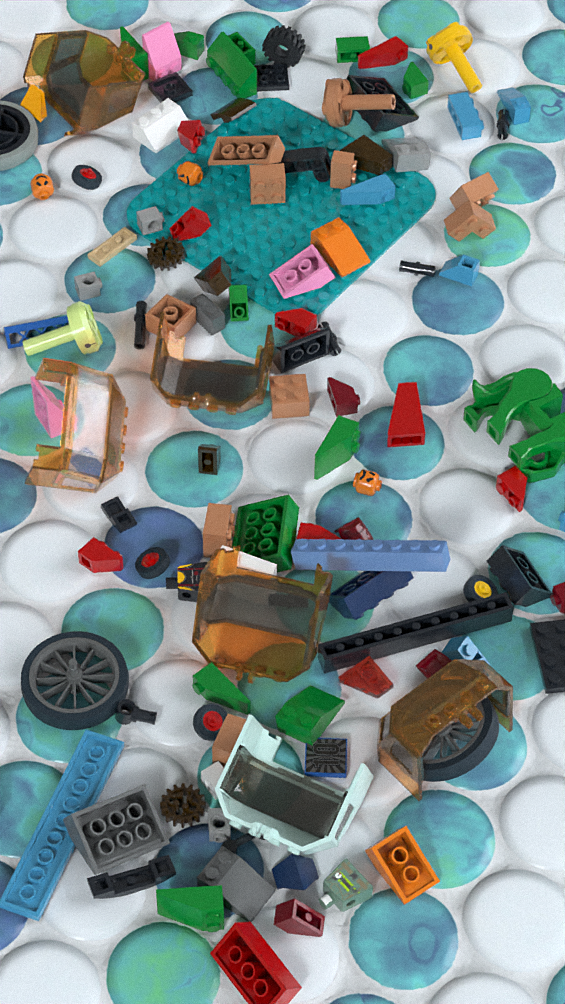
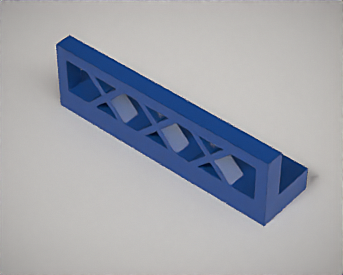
[3,316,69,349]

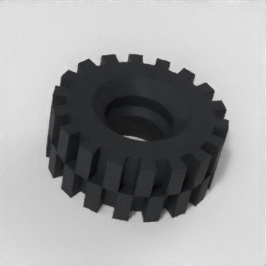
[262,25,306,68]

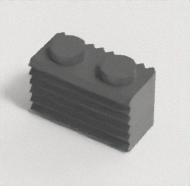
[190,293,226,335]

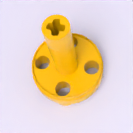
[426,22,482,93]

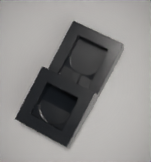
[101,496,137,533]

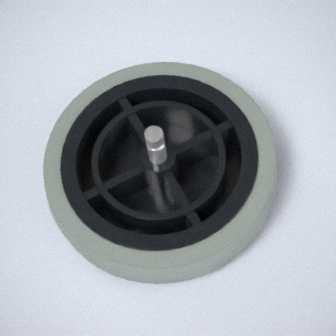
[0,100,38,171]

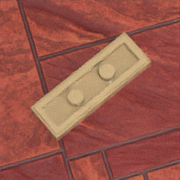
[87,227,137,267]

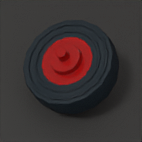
[71,165,102,190]
[135,547,170,579]
[193,703,228,741]

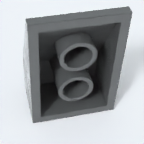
[197,846,275,922]

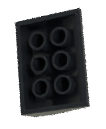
[346,75,419,132]

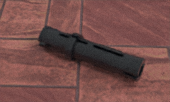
[134,301,147,350]

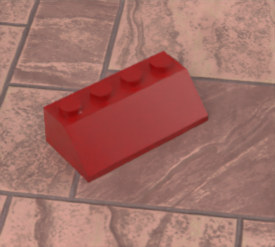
[210,922,302,1004]

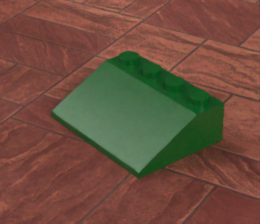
[232,494,299,573]

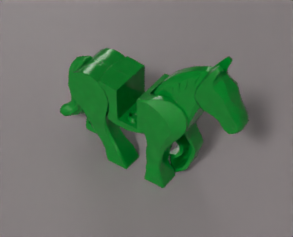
[463,368,565,483]

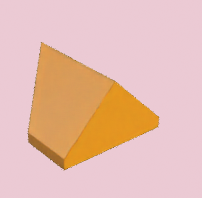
[20,84,47,122]

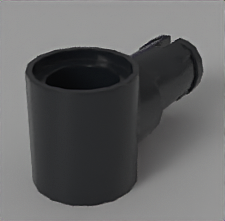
[115,699,157,725]

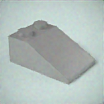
[382,137,431,172]

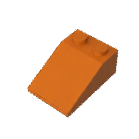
[311,217,370,277]
[365,826,440,904]

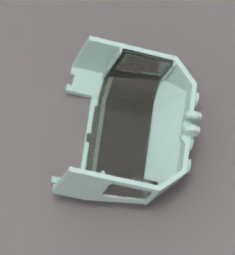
[215,714,374,856]

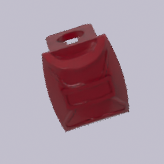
[334,517,373,540]
[416,649,460,686]

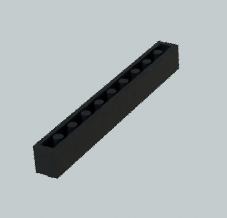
[317,592,514,674]

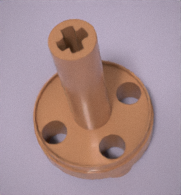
[322,78,396,127]

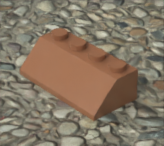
[208,135,285,165]

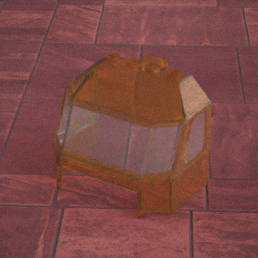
[25,358,128,493]

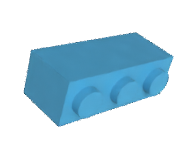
[447,92,484,140]

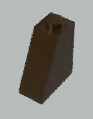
[340,135,392,175]
[194,255,231,296]

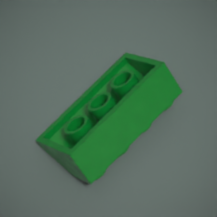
[206,31,257,99]

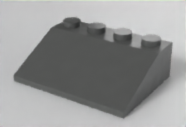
[63,784,170,875]

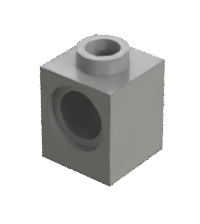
[136,206,164,235]
[74,272,102,301]
[208,808,231,843]

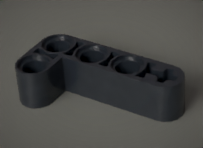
[272,147,331,182]

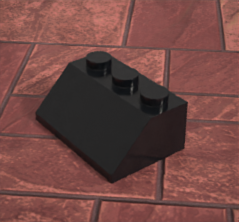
[271,328,330,373]
[486,545,552,607]

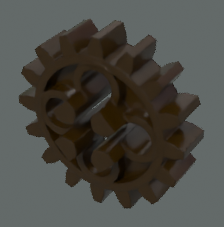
[147,236,185,271]
[160,783,206,828]

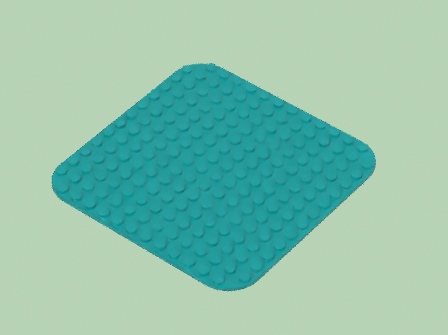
[127,98,436,315]

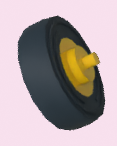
[463,575,498,602]

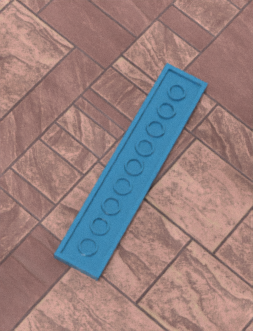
[0,730,124,921]

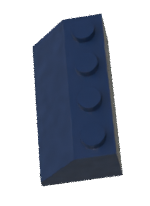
[325,571,414,620]

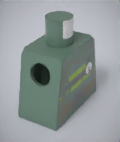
[318,858,373,912]

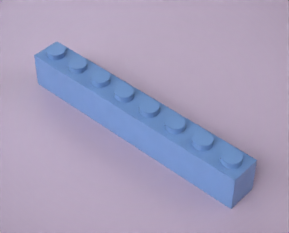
[291,539,450,572]

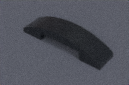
[87,855,176,899]

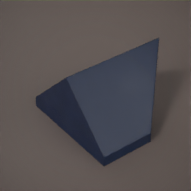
[271,853,319,891]

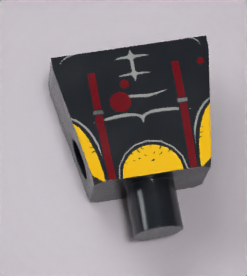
[166,562,210,604]

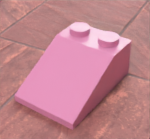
[142,21,182,81]
[269,244,335,299]
[30,376,72,439]

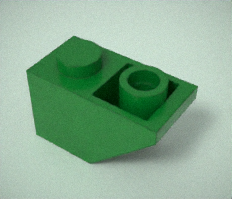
[228,284,249,321]

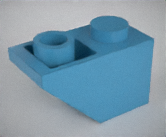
[439,255,480,286]
[442,636,490,679]

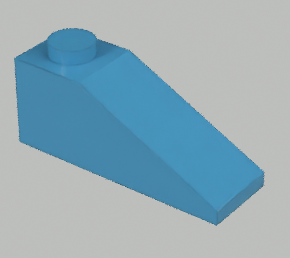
[497,87,531,125]
[340,174,396,205]

